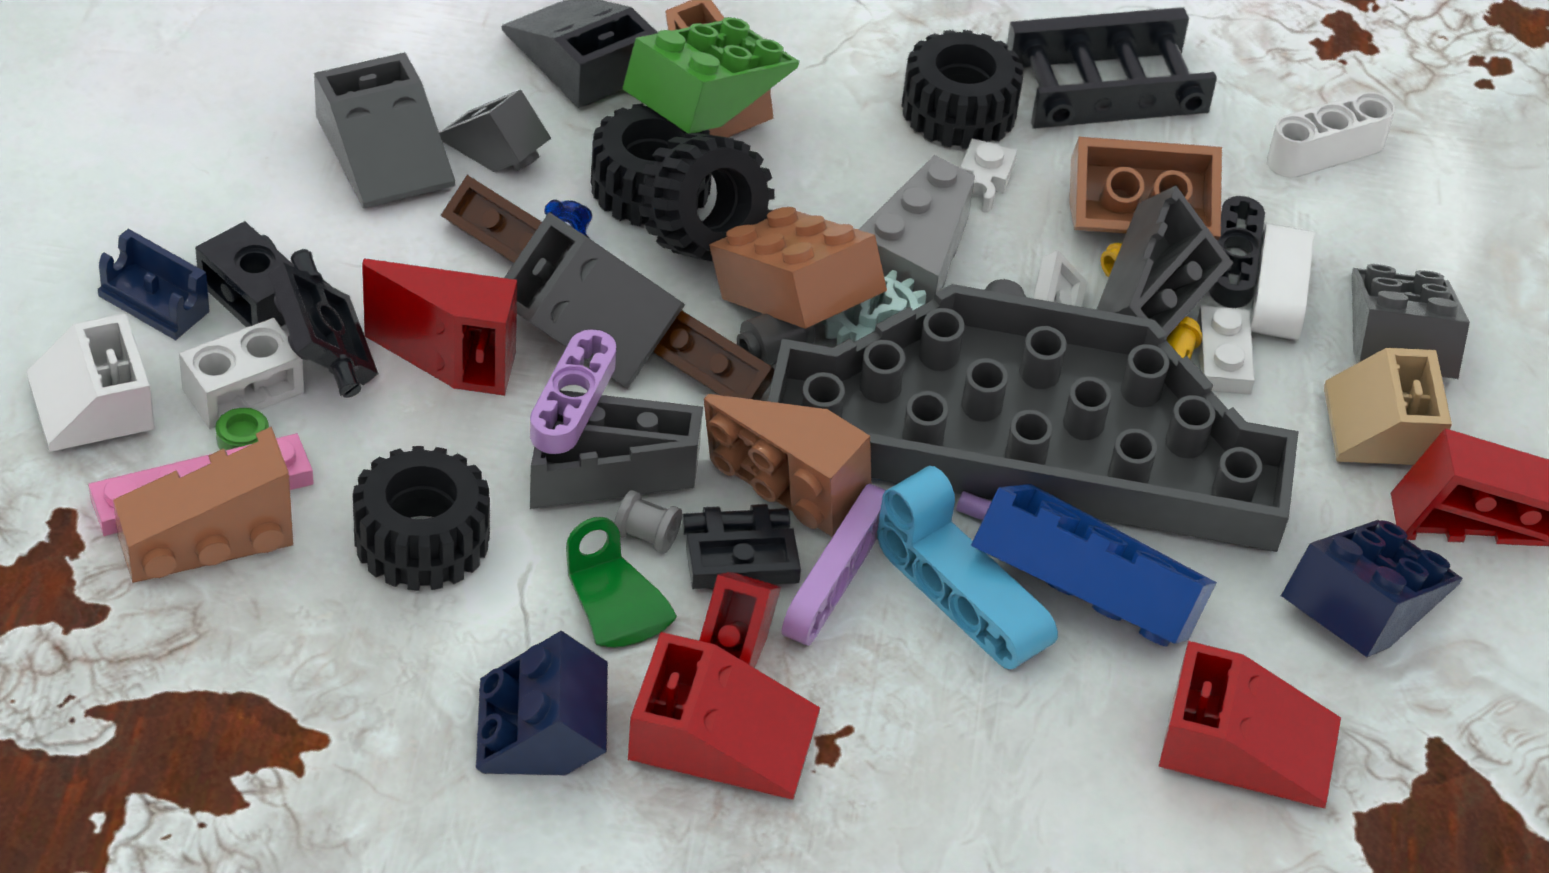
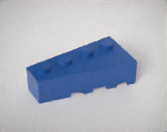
[971,484,1217,647]

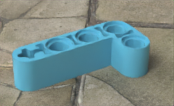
[877,465,1058,670]

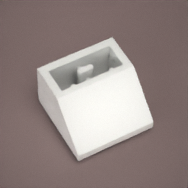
[26,313,155,452]

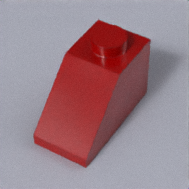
[699,572,781,668]

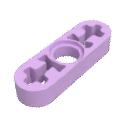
[530,330,616,454]

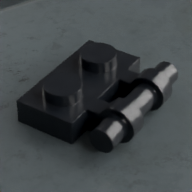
[682,504,801,589]

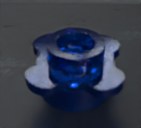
[544,200,593,239]

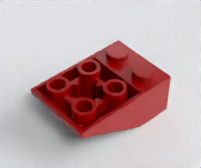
[362,258,517,396]
[628,632,820,800]
[1158,641,1341,809]

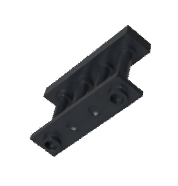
[1007,7,1217,129]

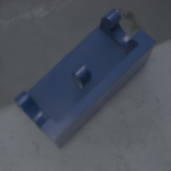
[98,229,210,340]

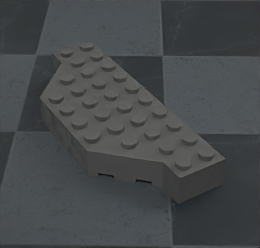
[768,284,1299,552]

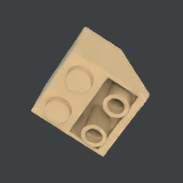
[1324,348,1452,465]

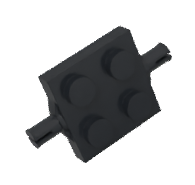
[268,249,379,398]

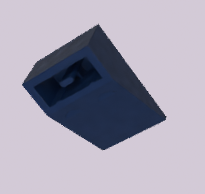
[1281,520,1463,657]

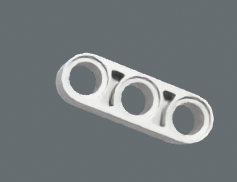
[1267,92,1395,178]
[1250,223,1315,341]

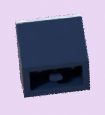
[476,630,608,776]

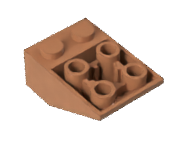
[704,394,872,537]

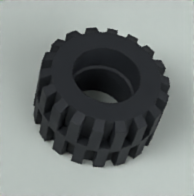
[901,30,1024,149]
[591,103,712,227]
[638,133,775,261]
[352,446,490,591]

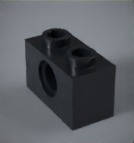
[195,221,294,327]

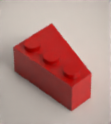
[1390,428,1549,546]

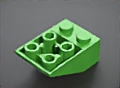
[622,17,800,133]

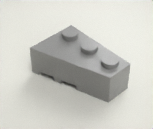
[858,155,975,304]

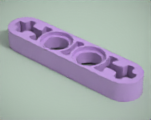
[782,483,886,646]

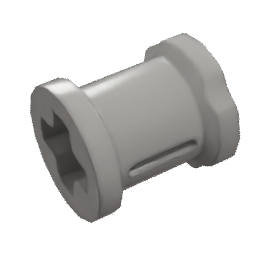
[614,490,682,554]

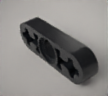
[1209,196,1265,308]

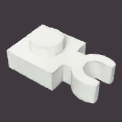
[960,138,1017,213]

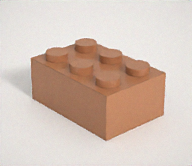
[709,207,887,329]

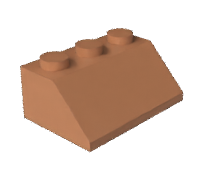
[1069,137,1222,240]

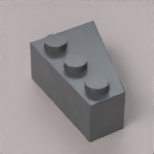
[1096,185,1233,336]
[530,390,703,509]

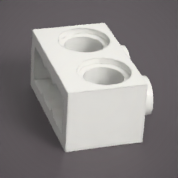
[179,318,304,429]

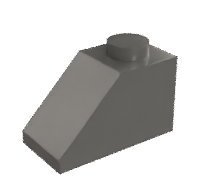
[439,89,551,172]

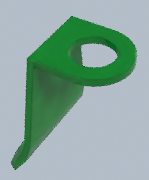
[566,517,677,648]

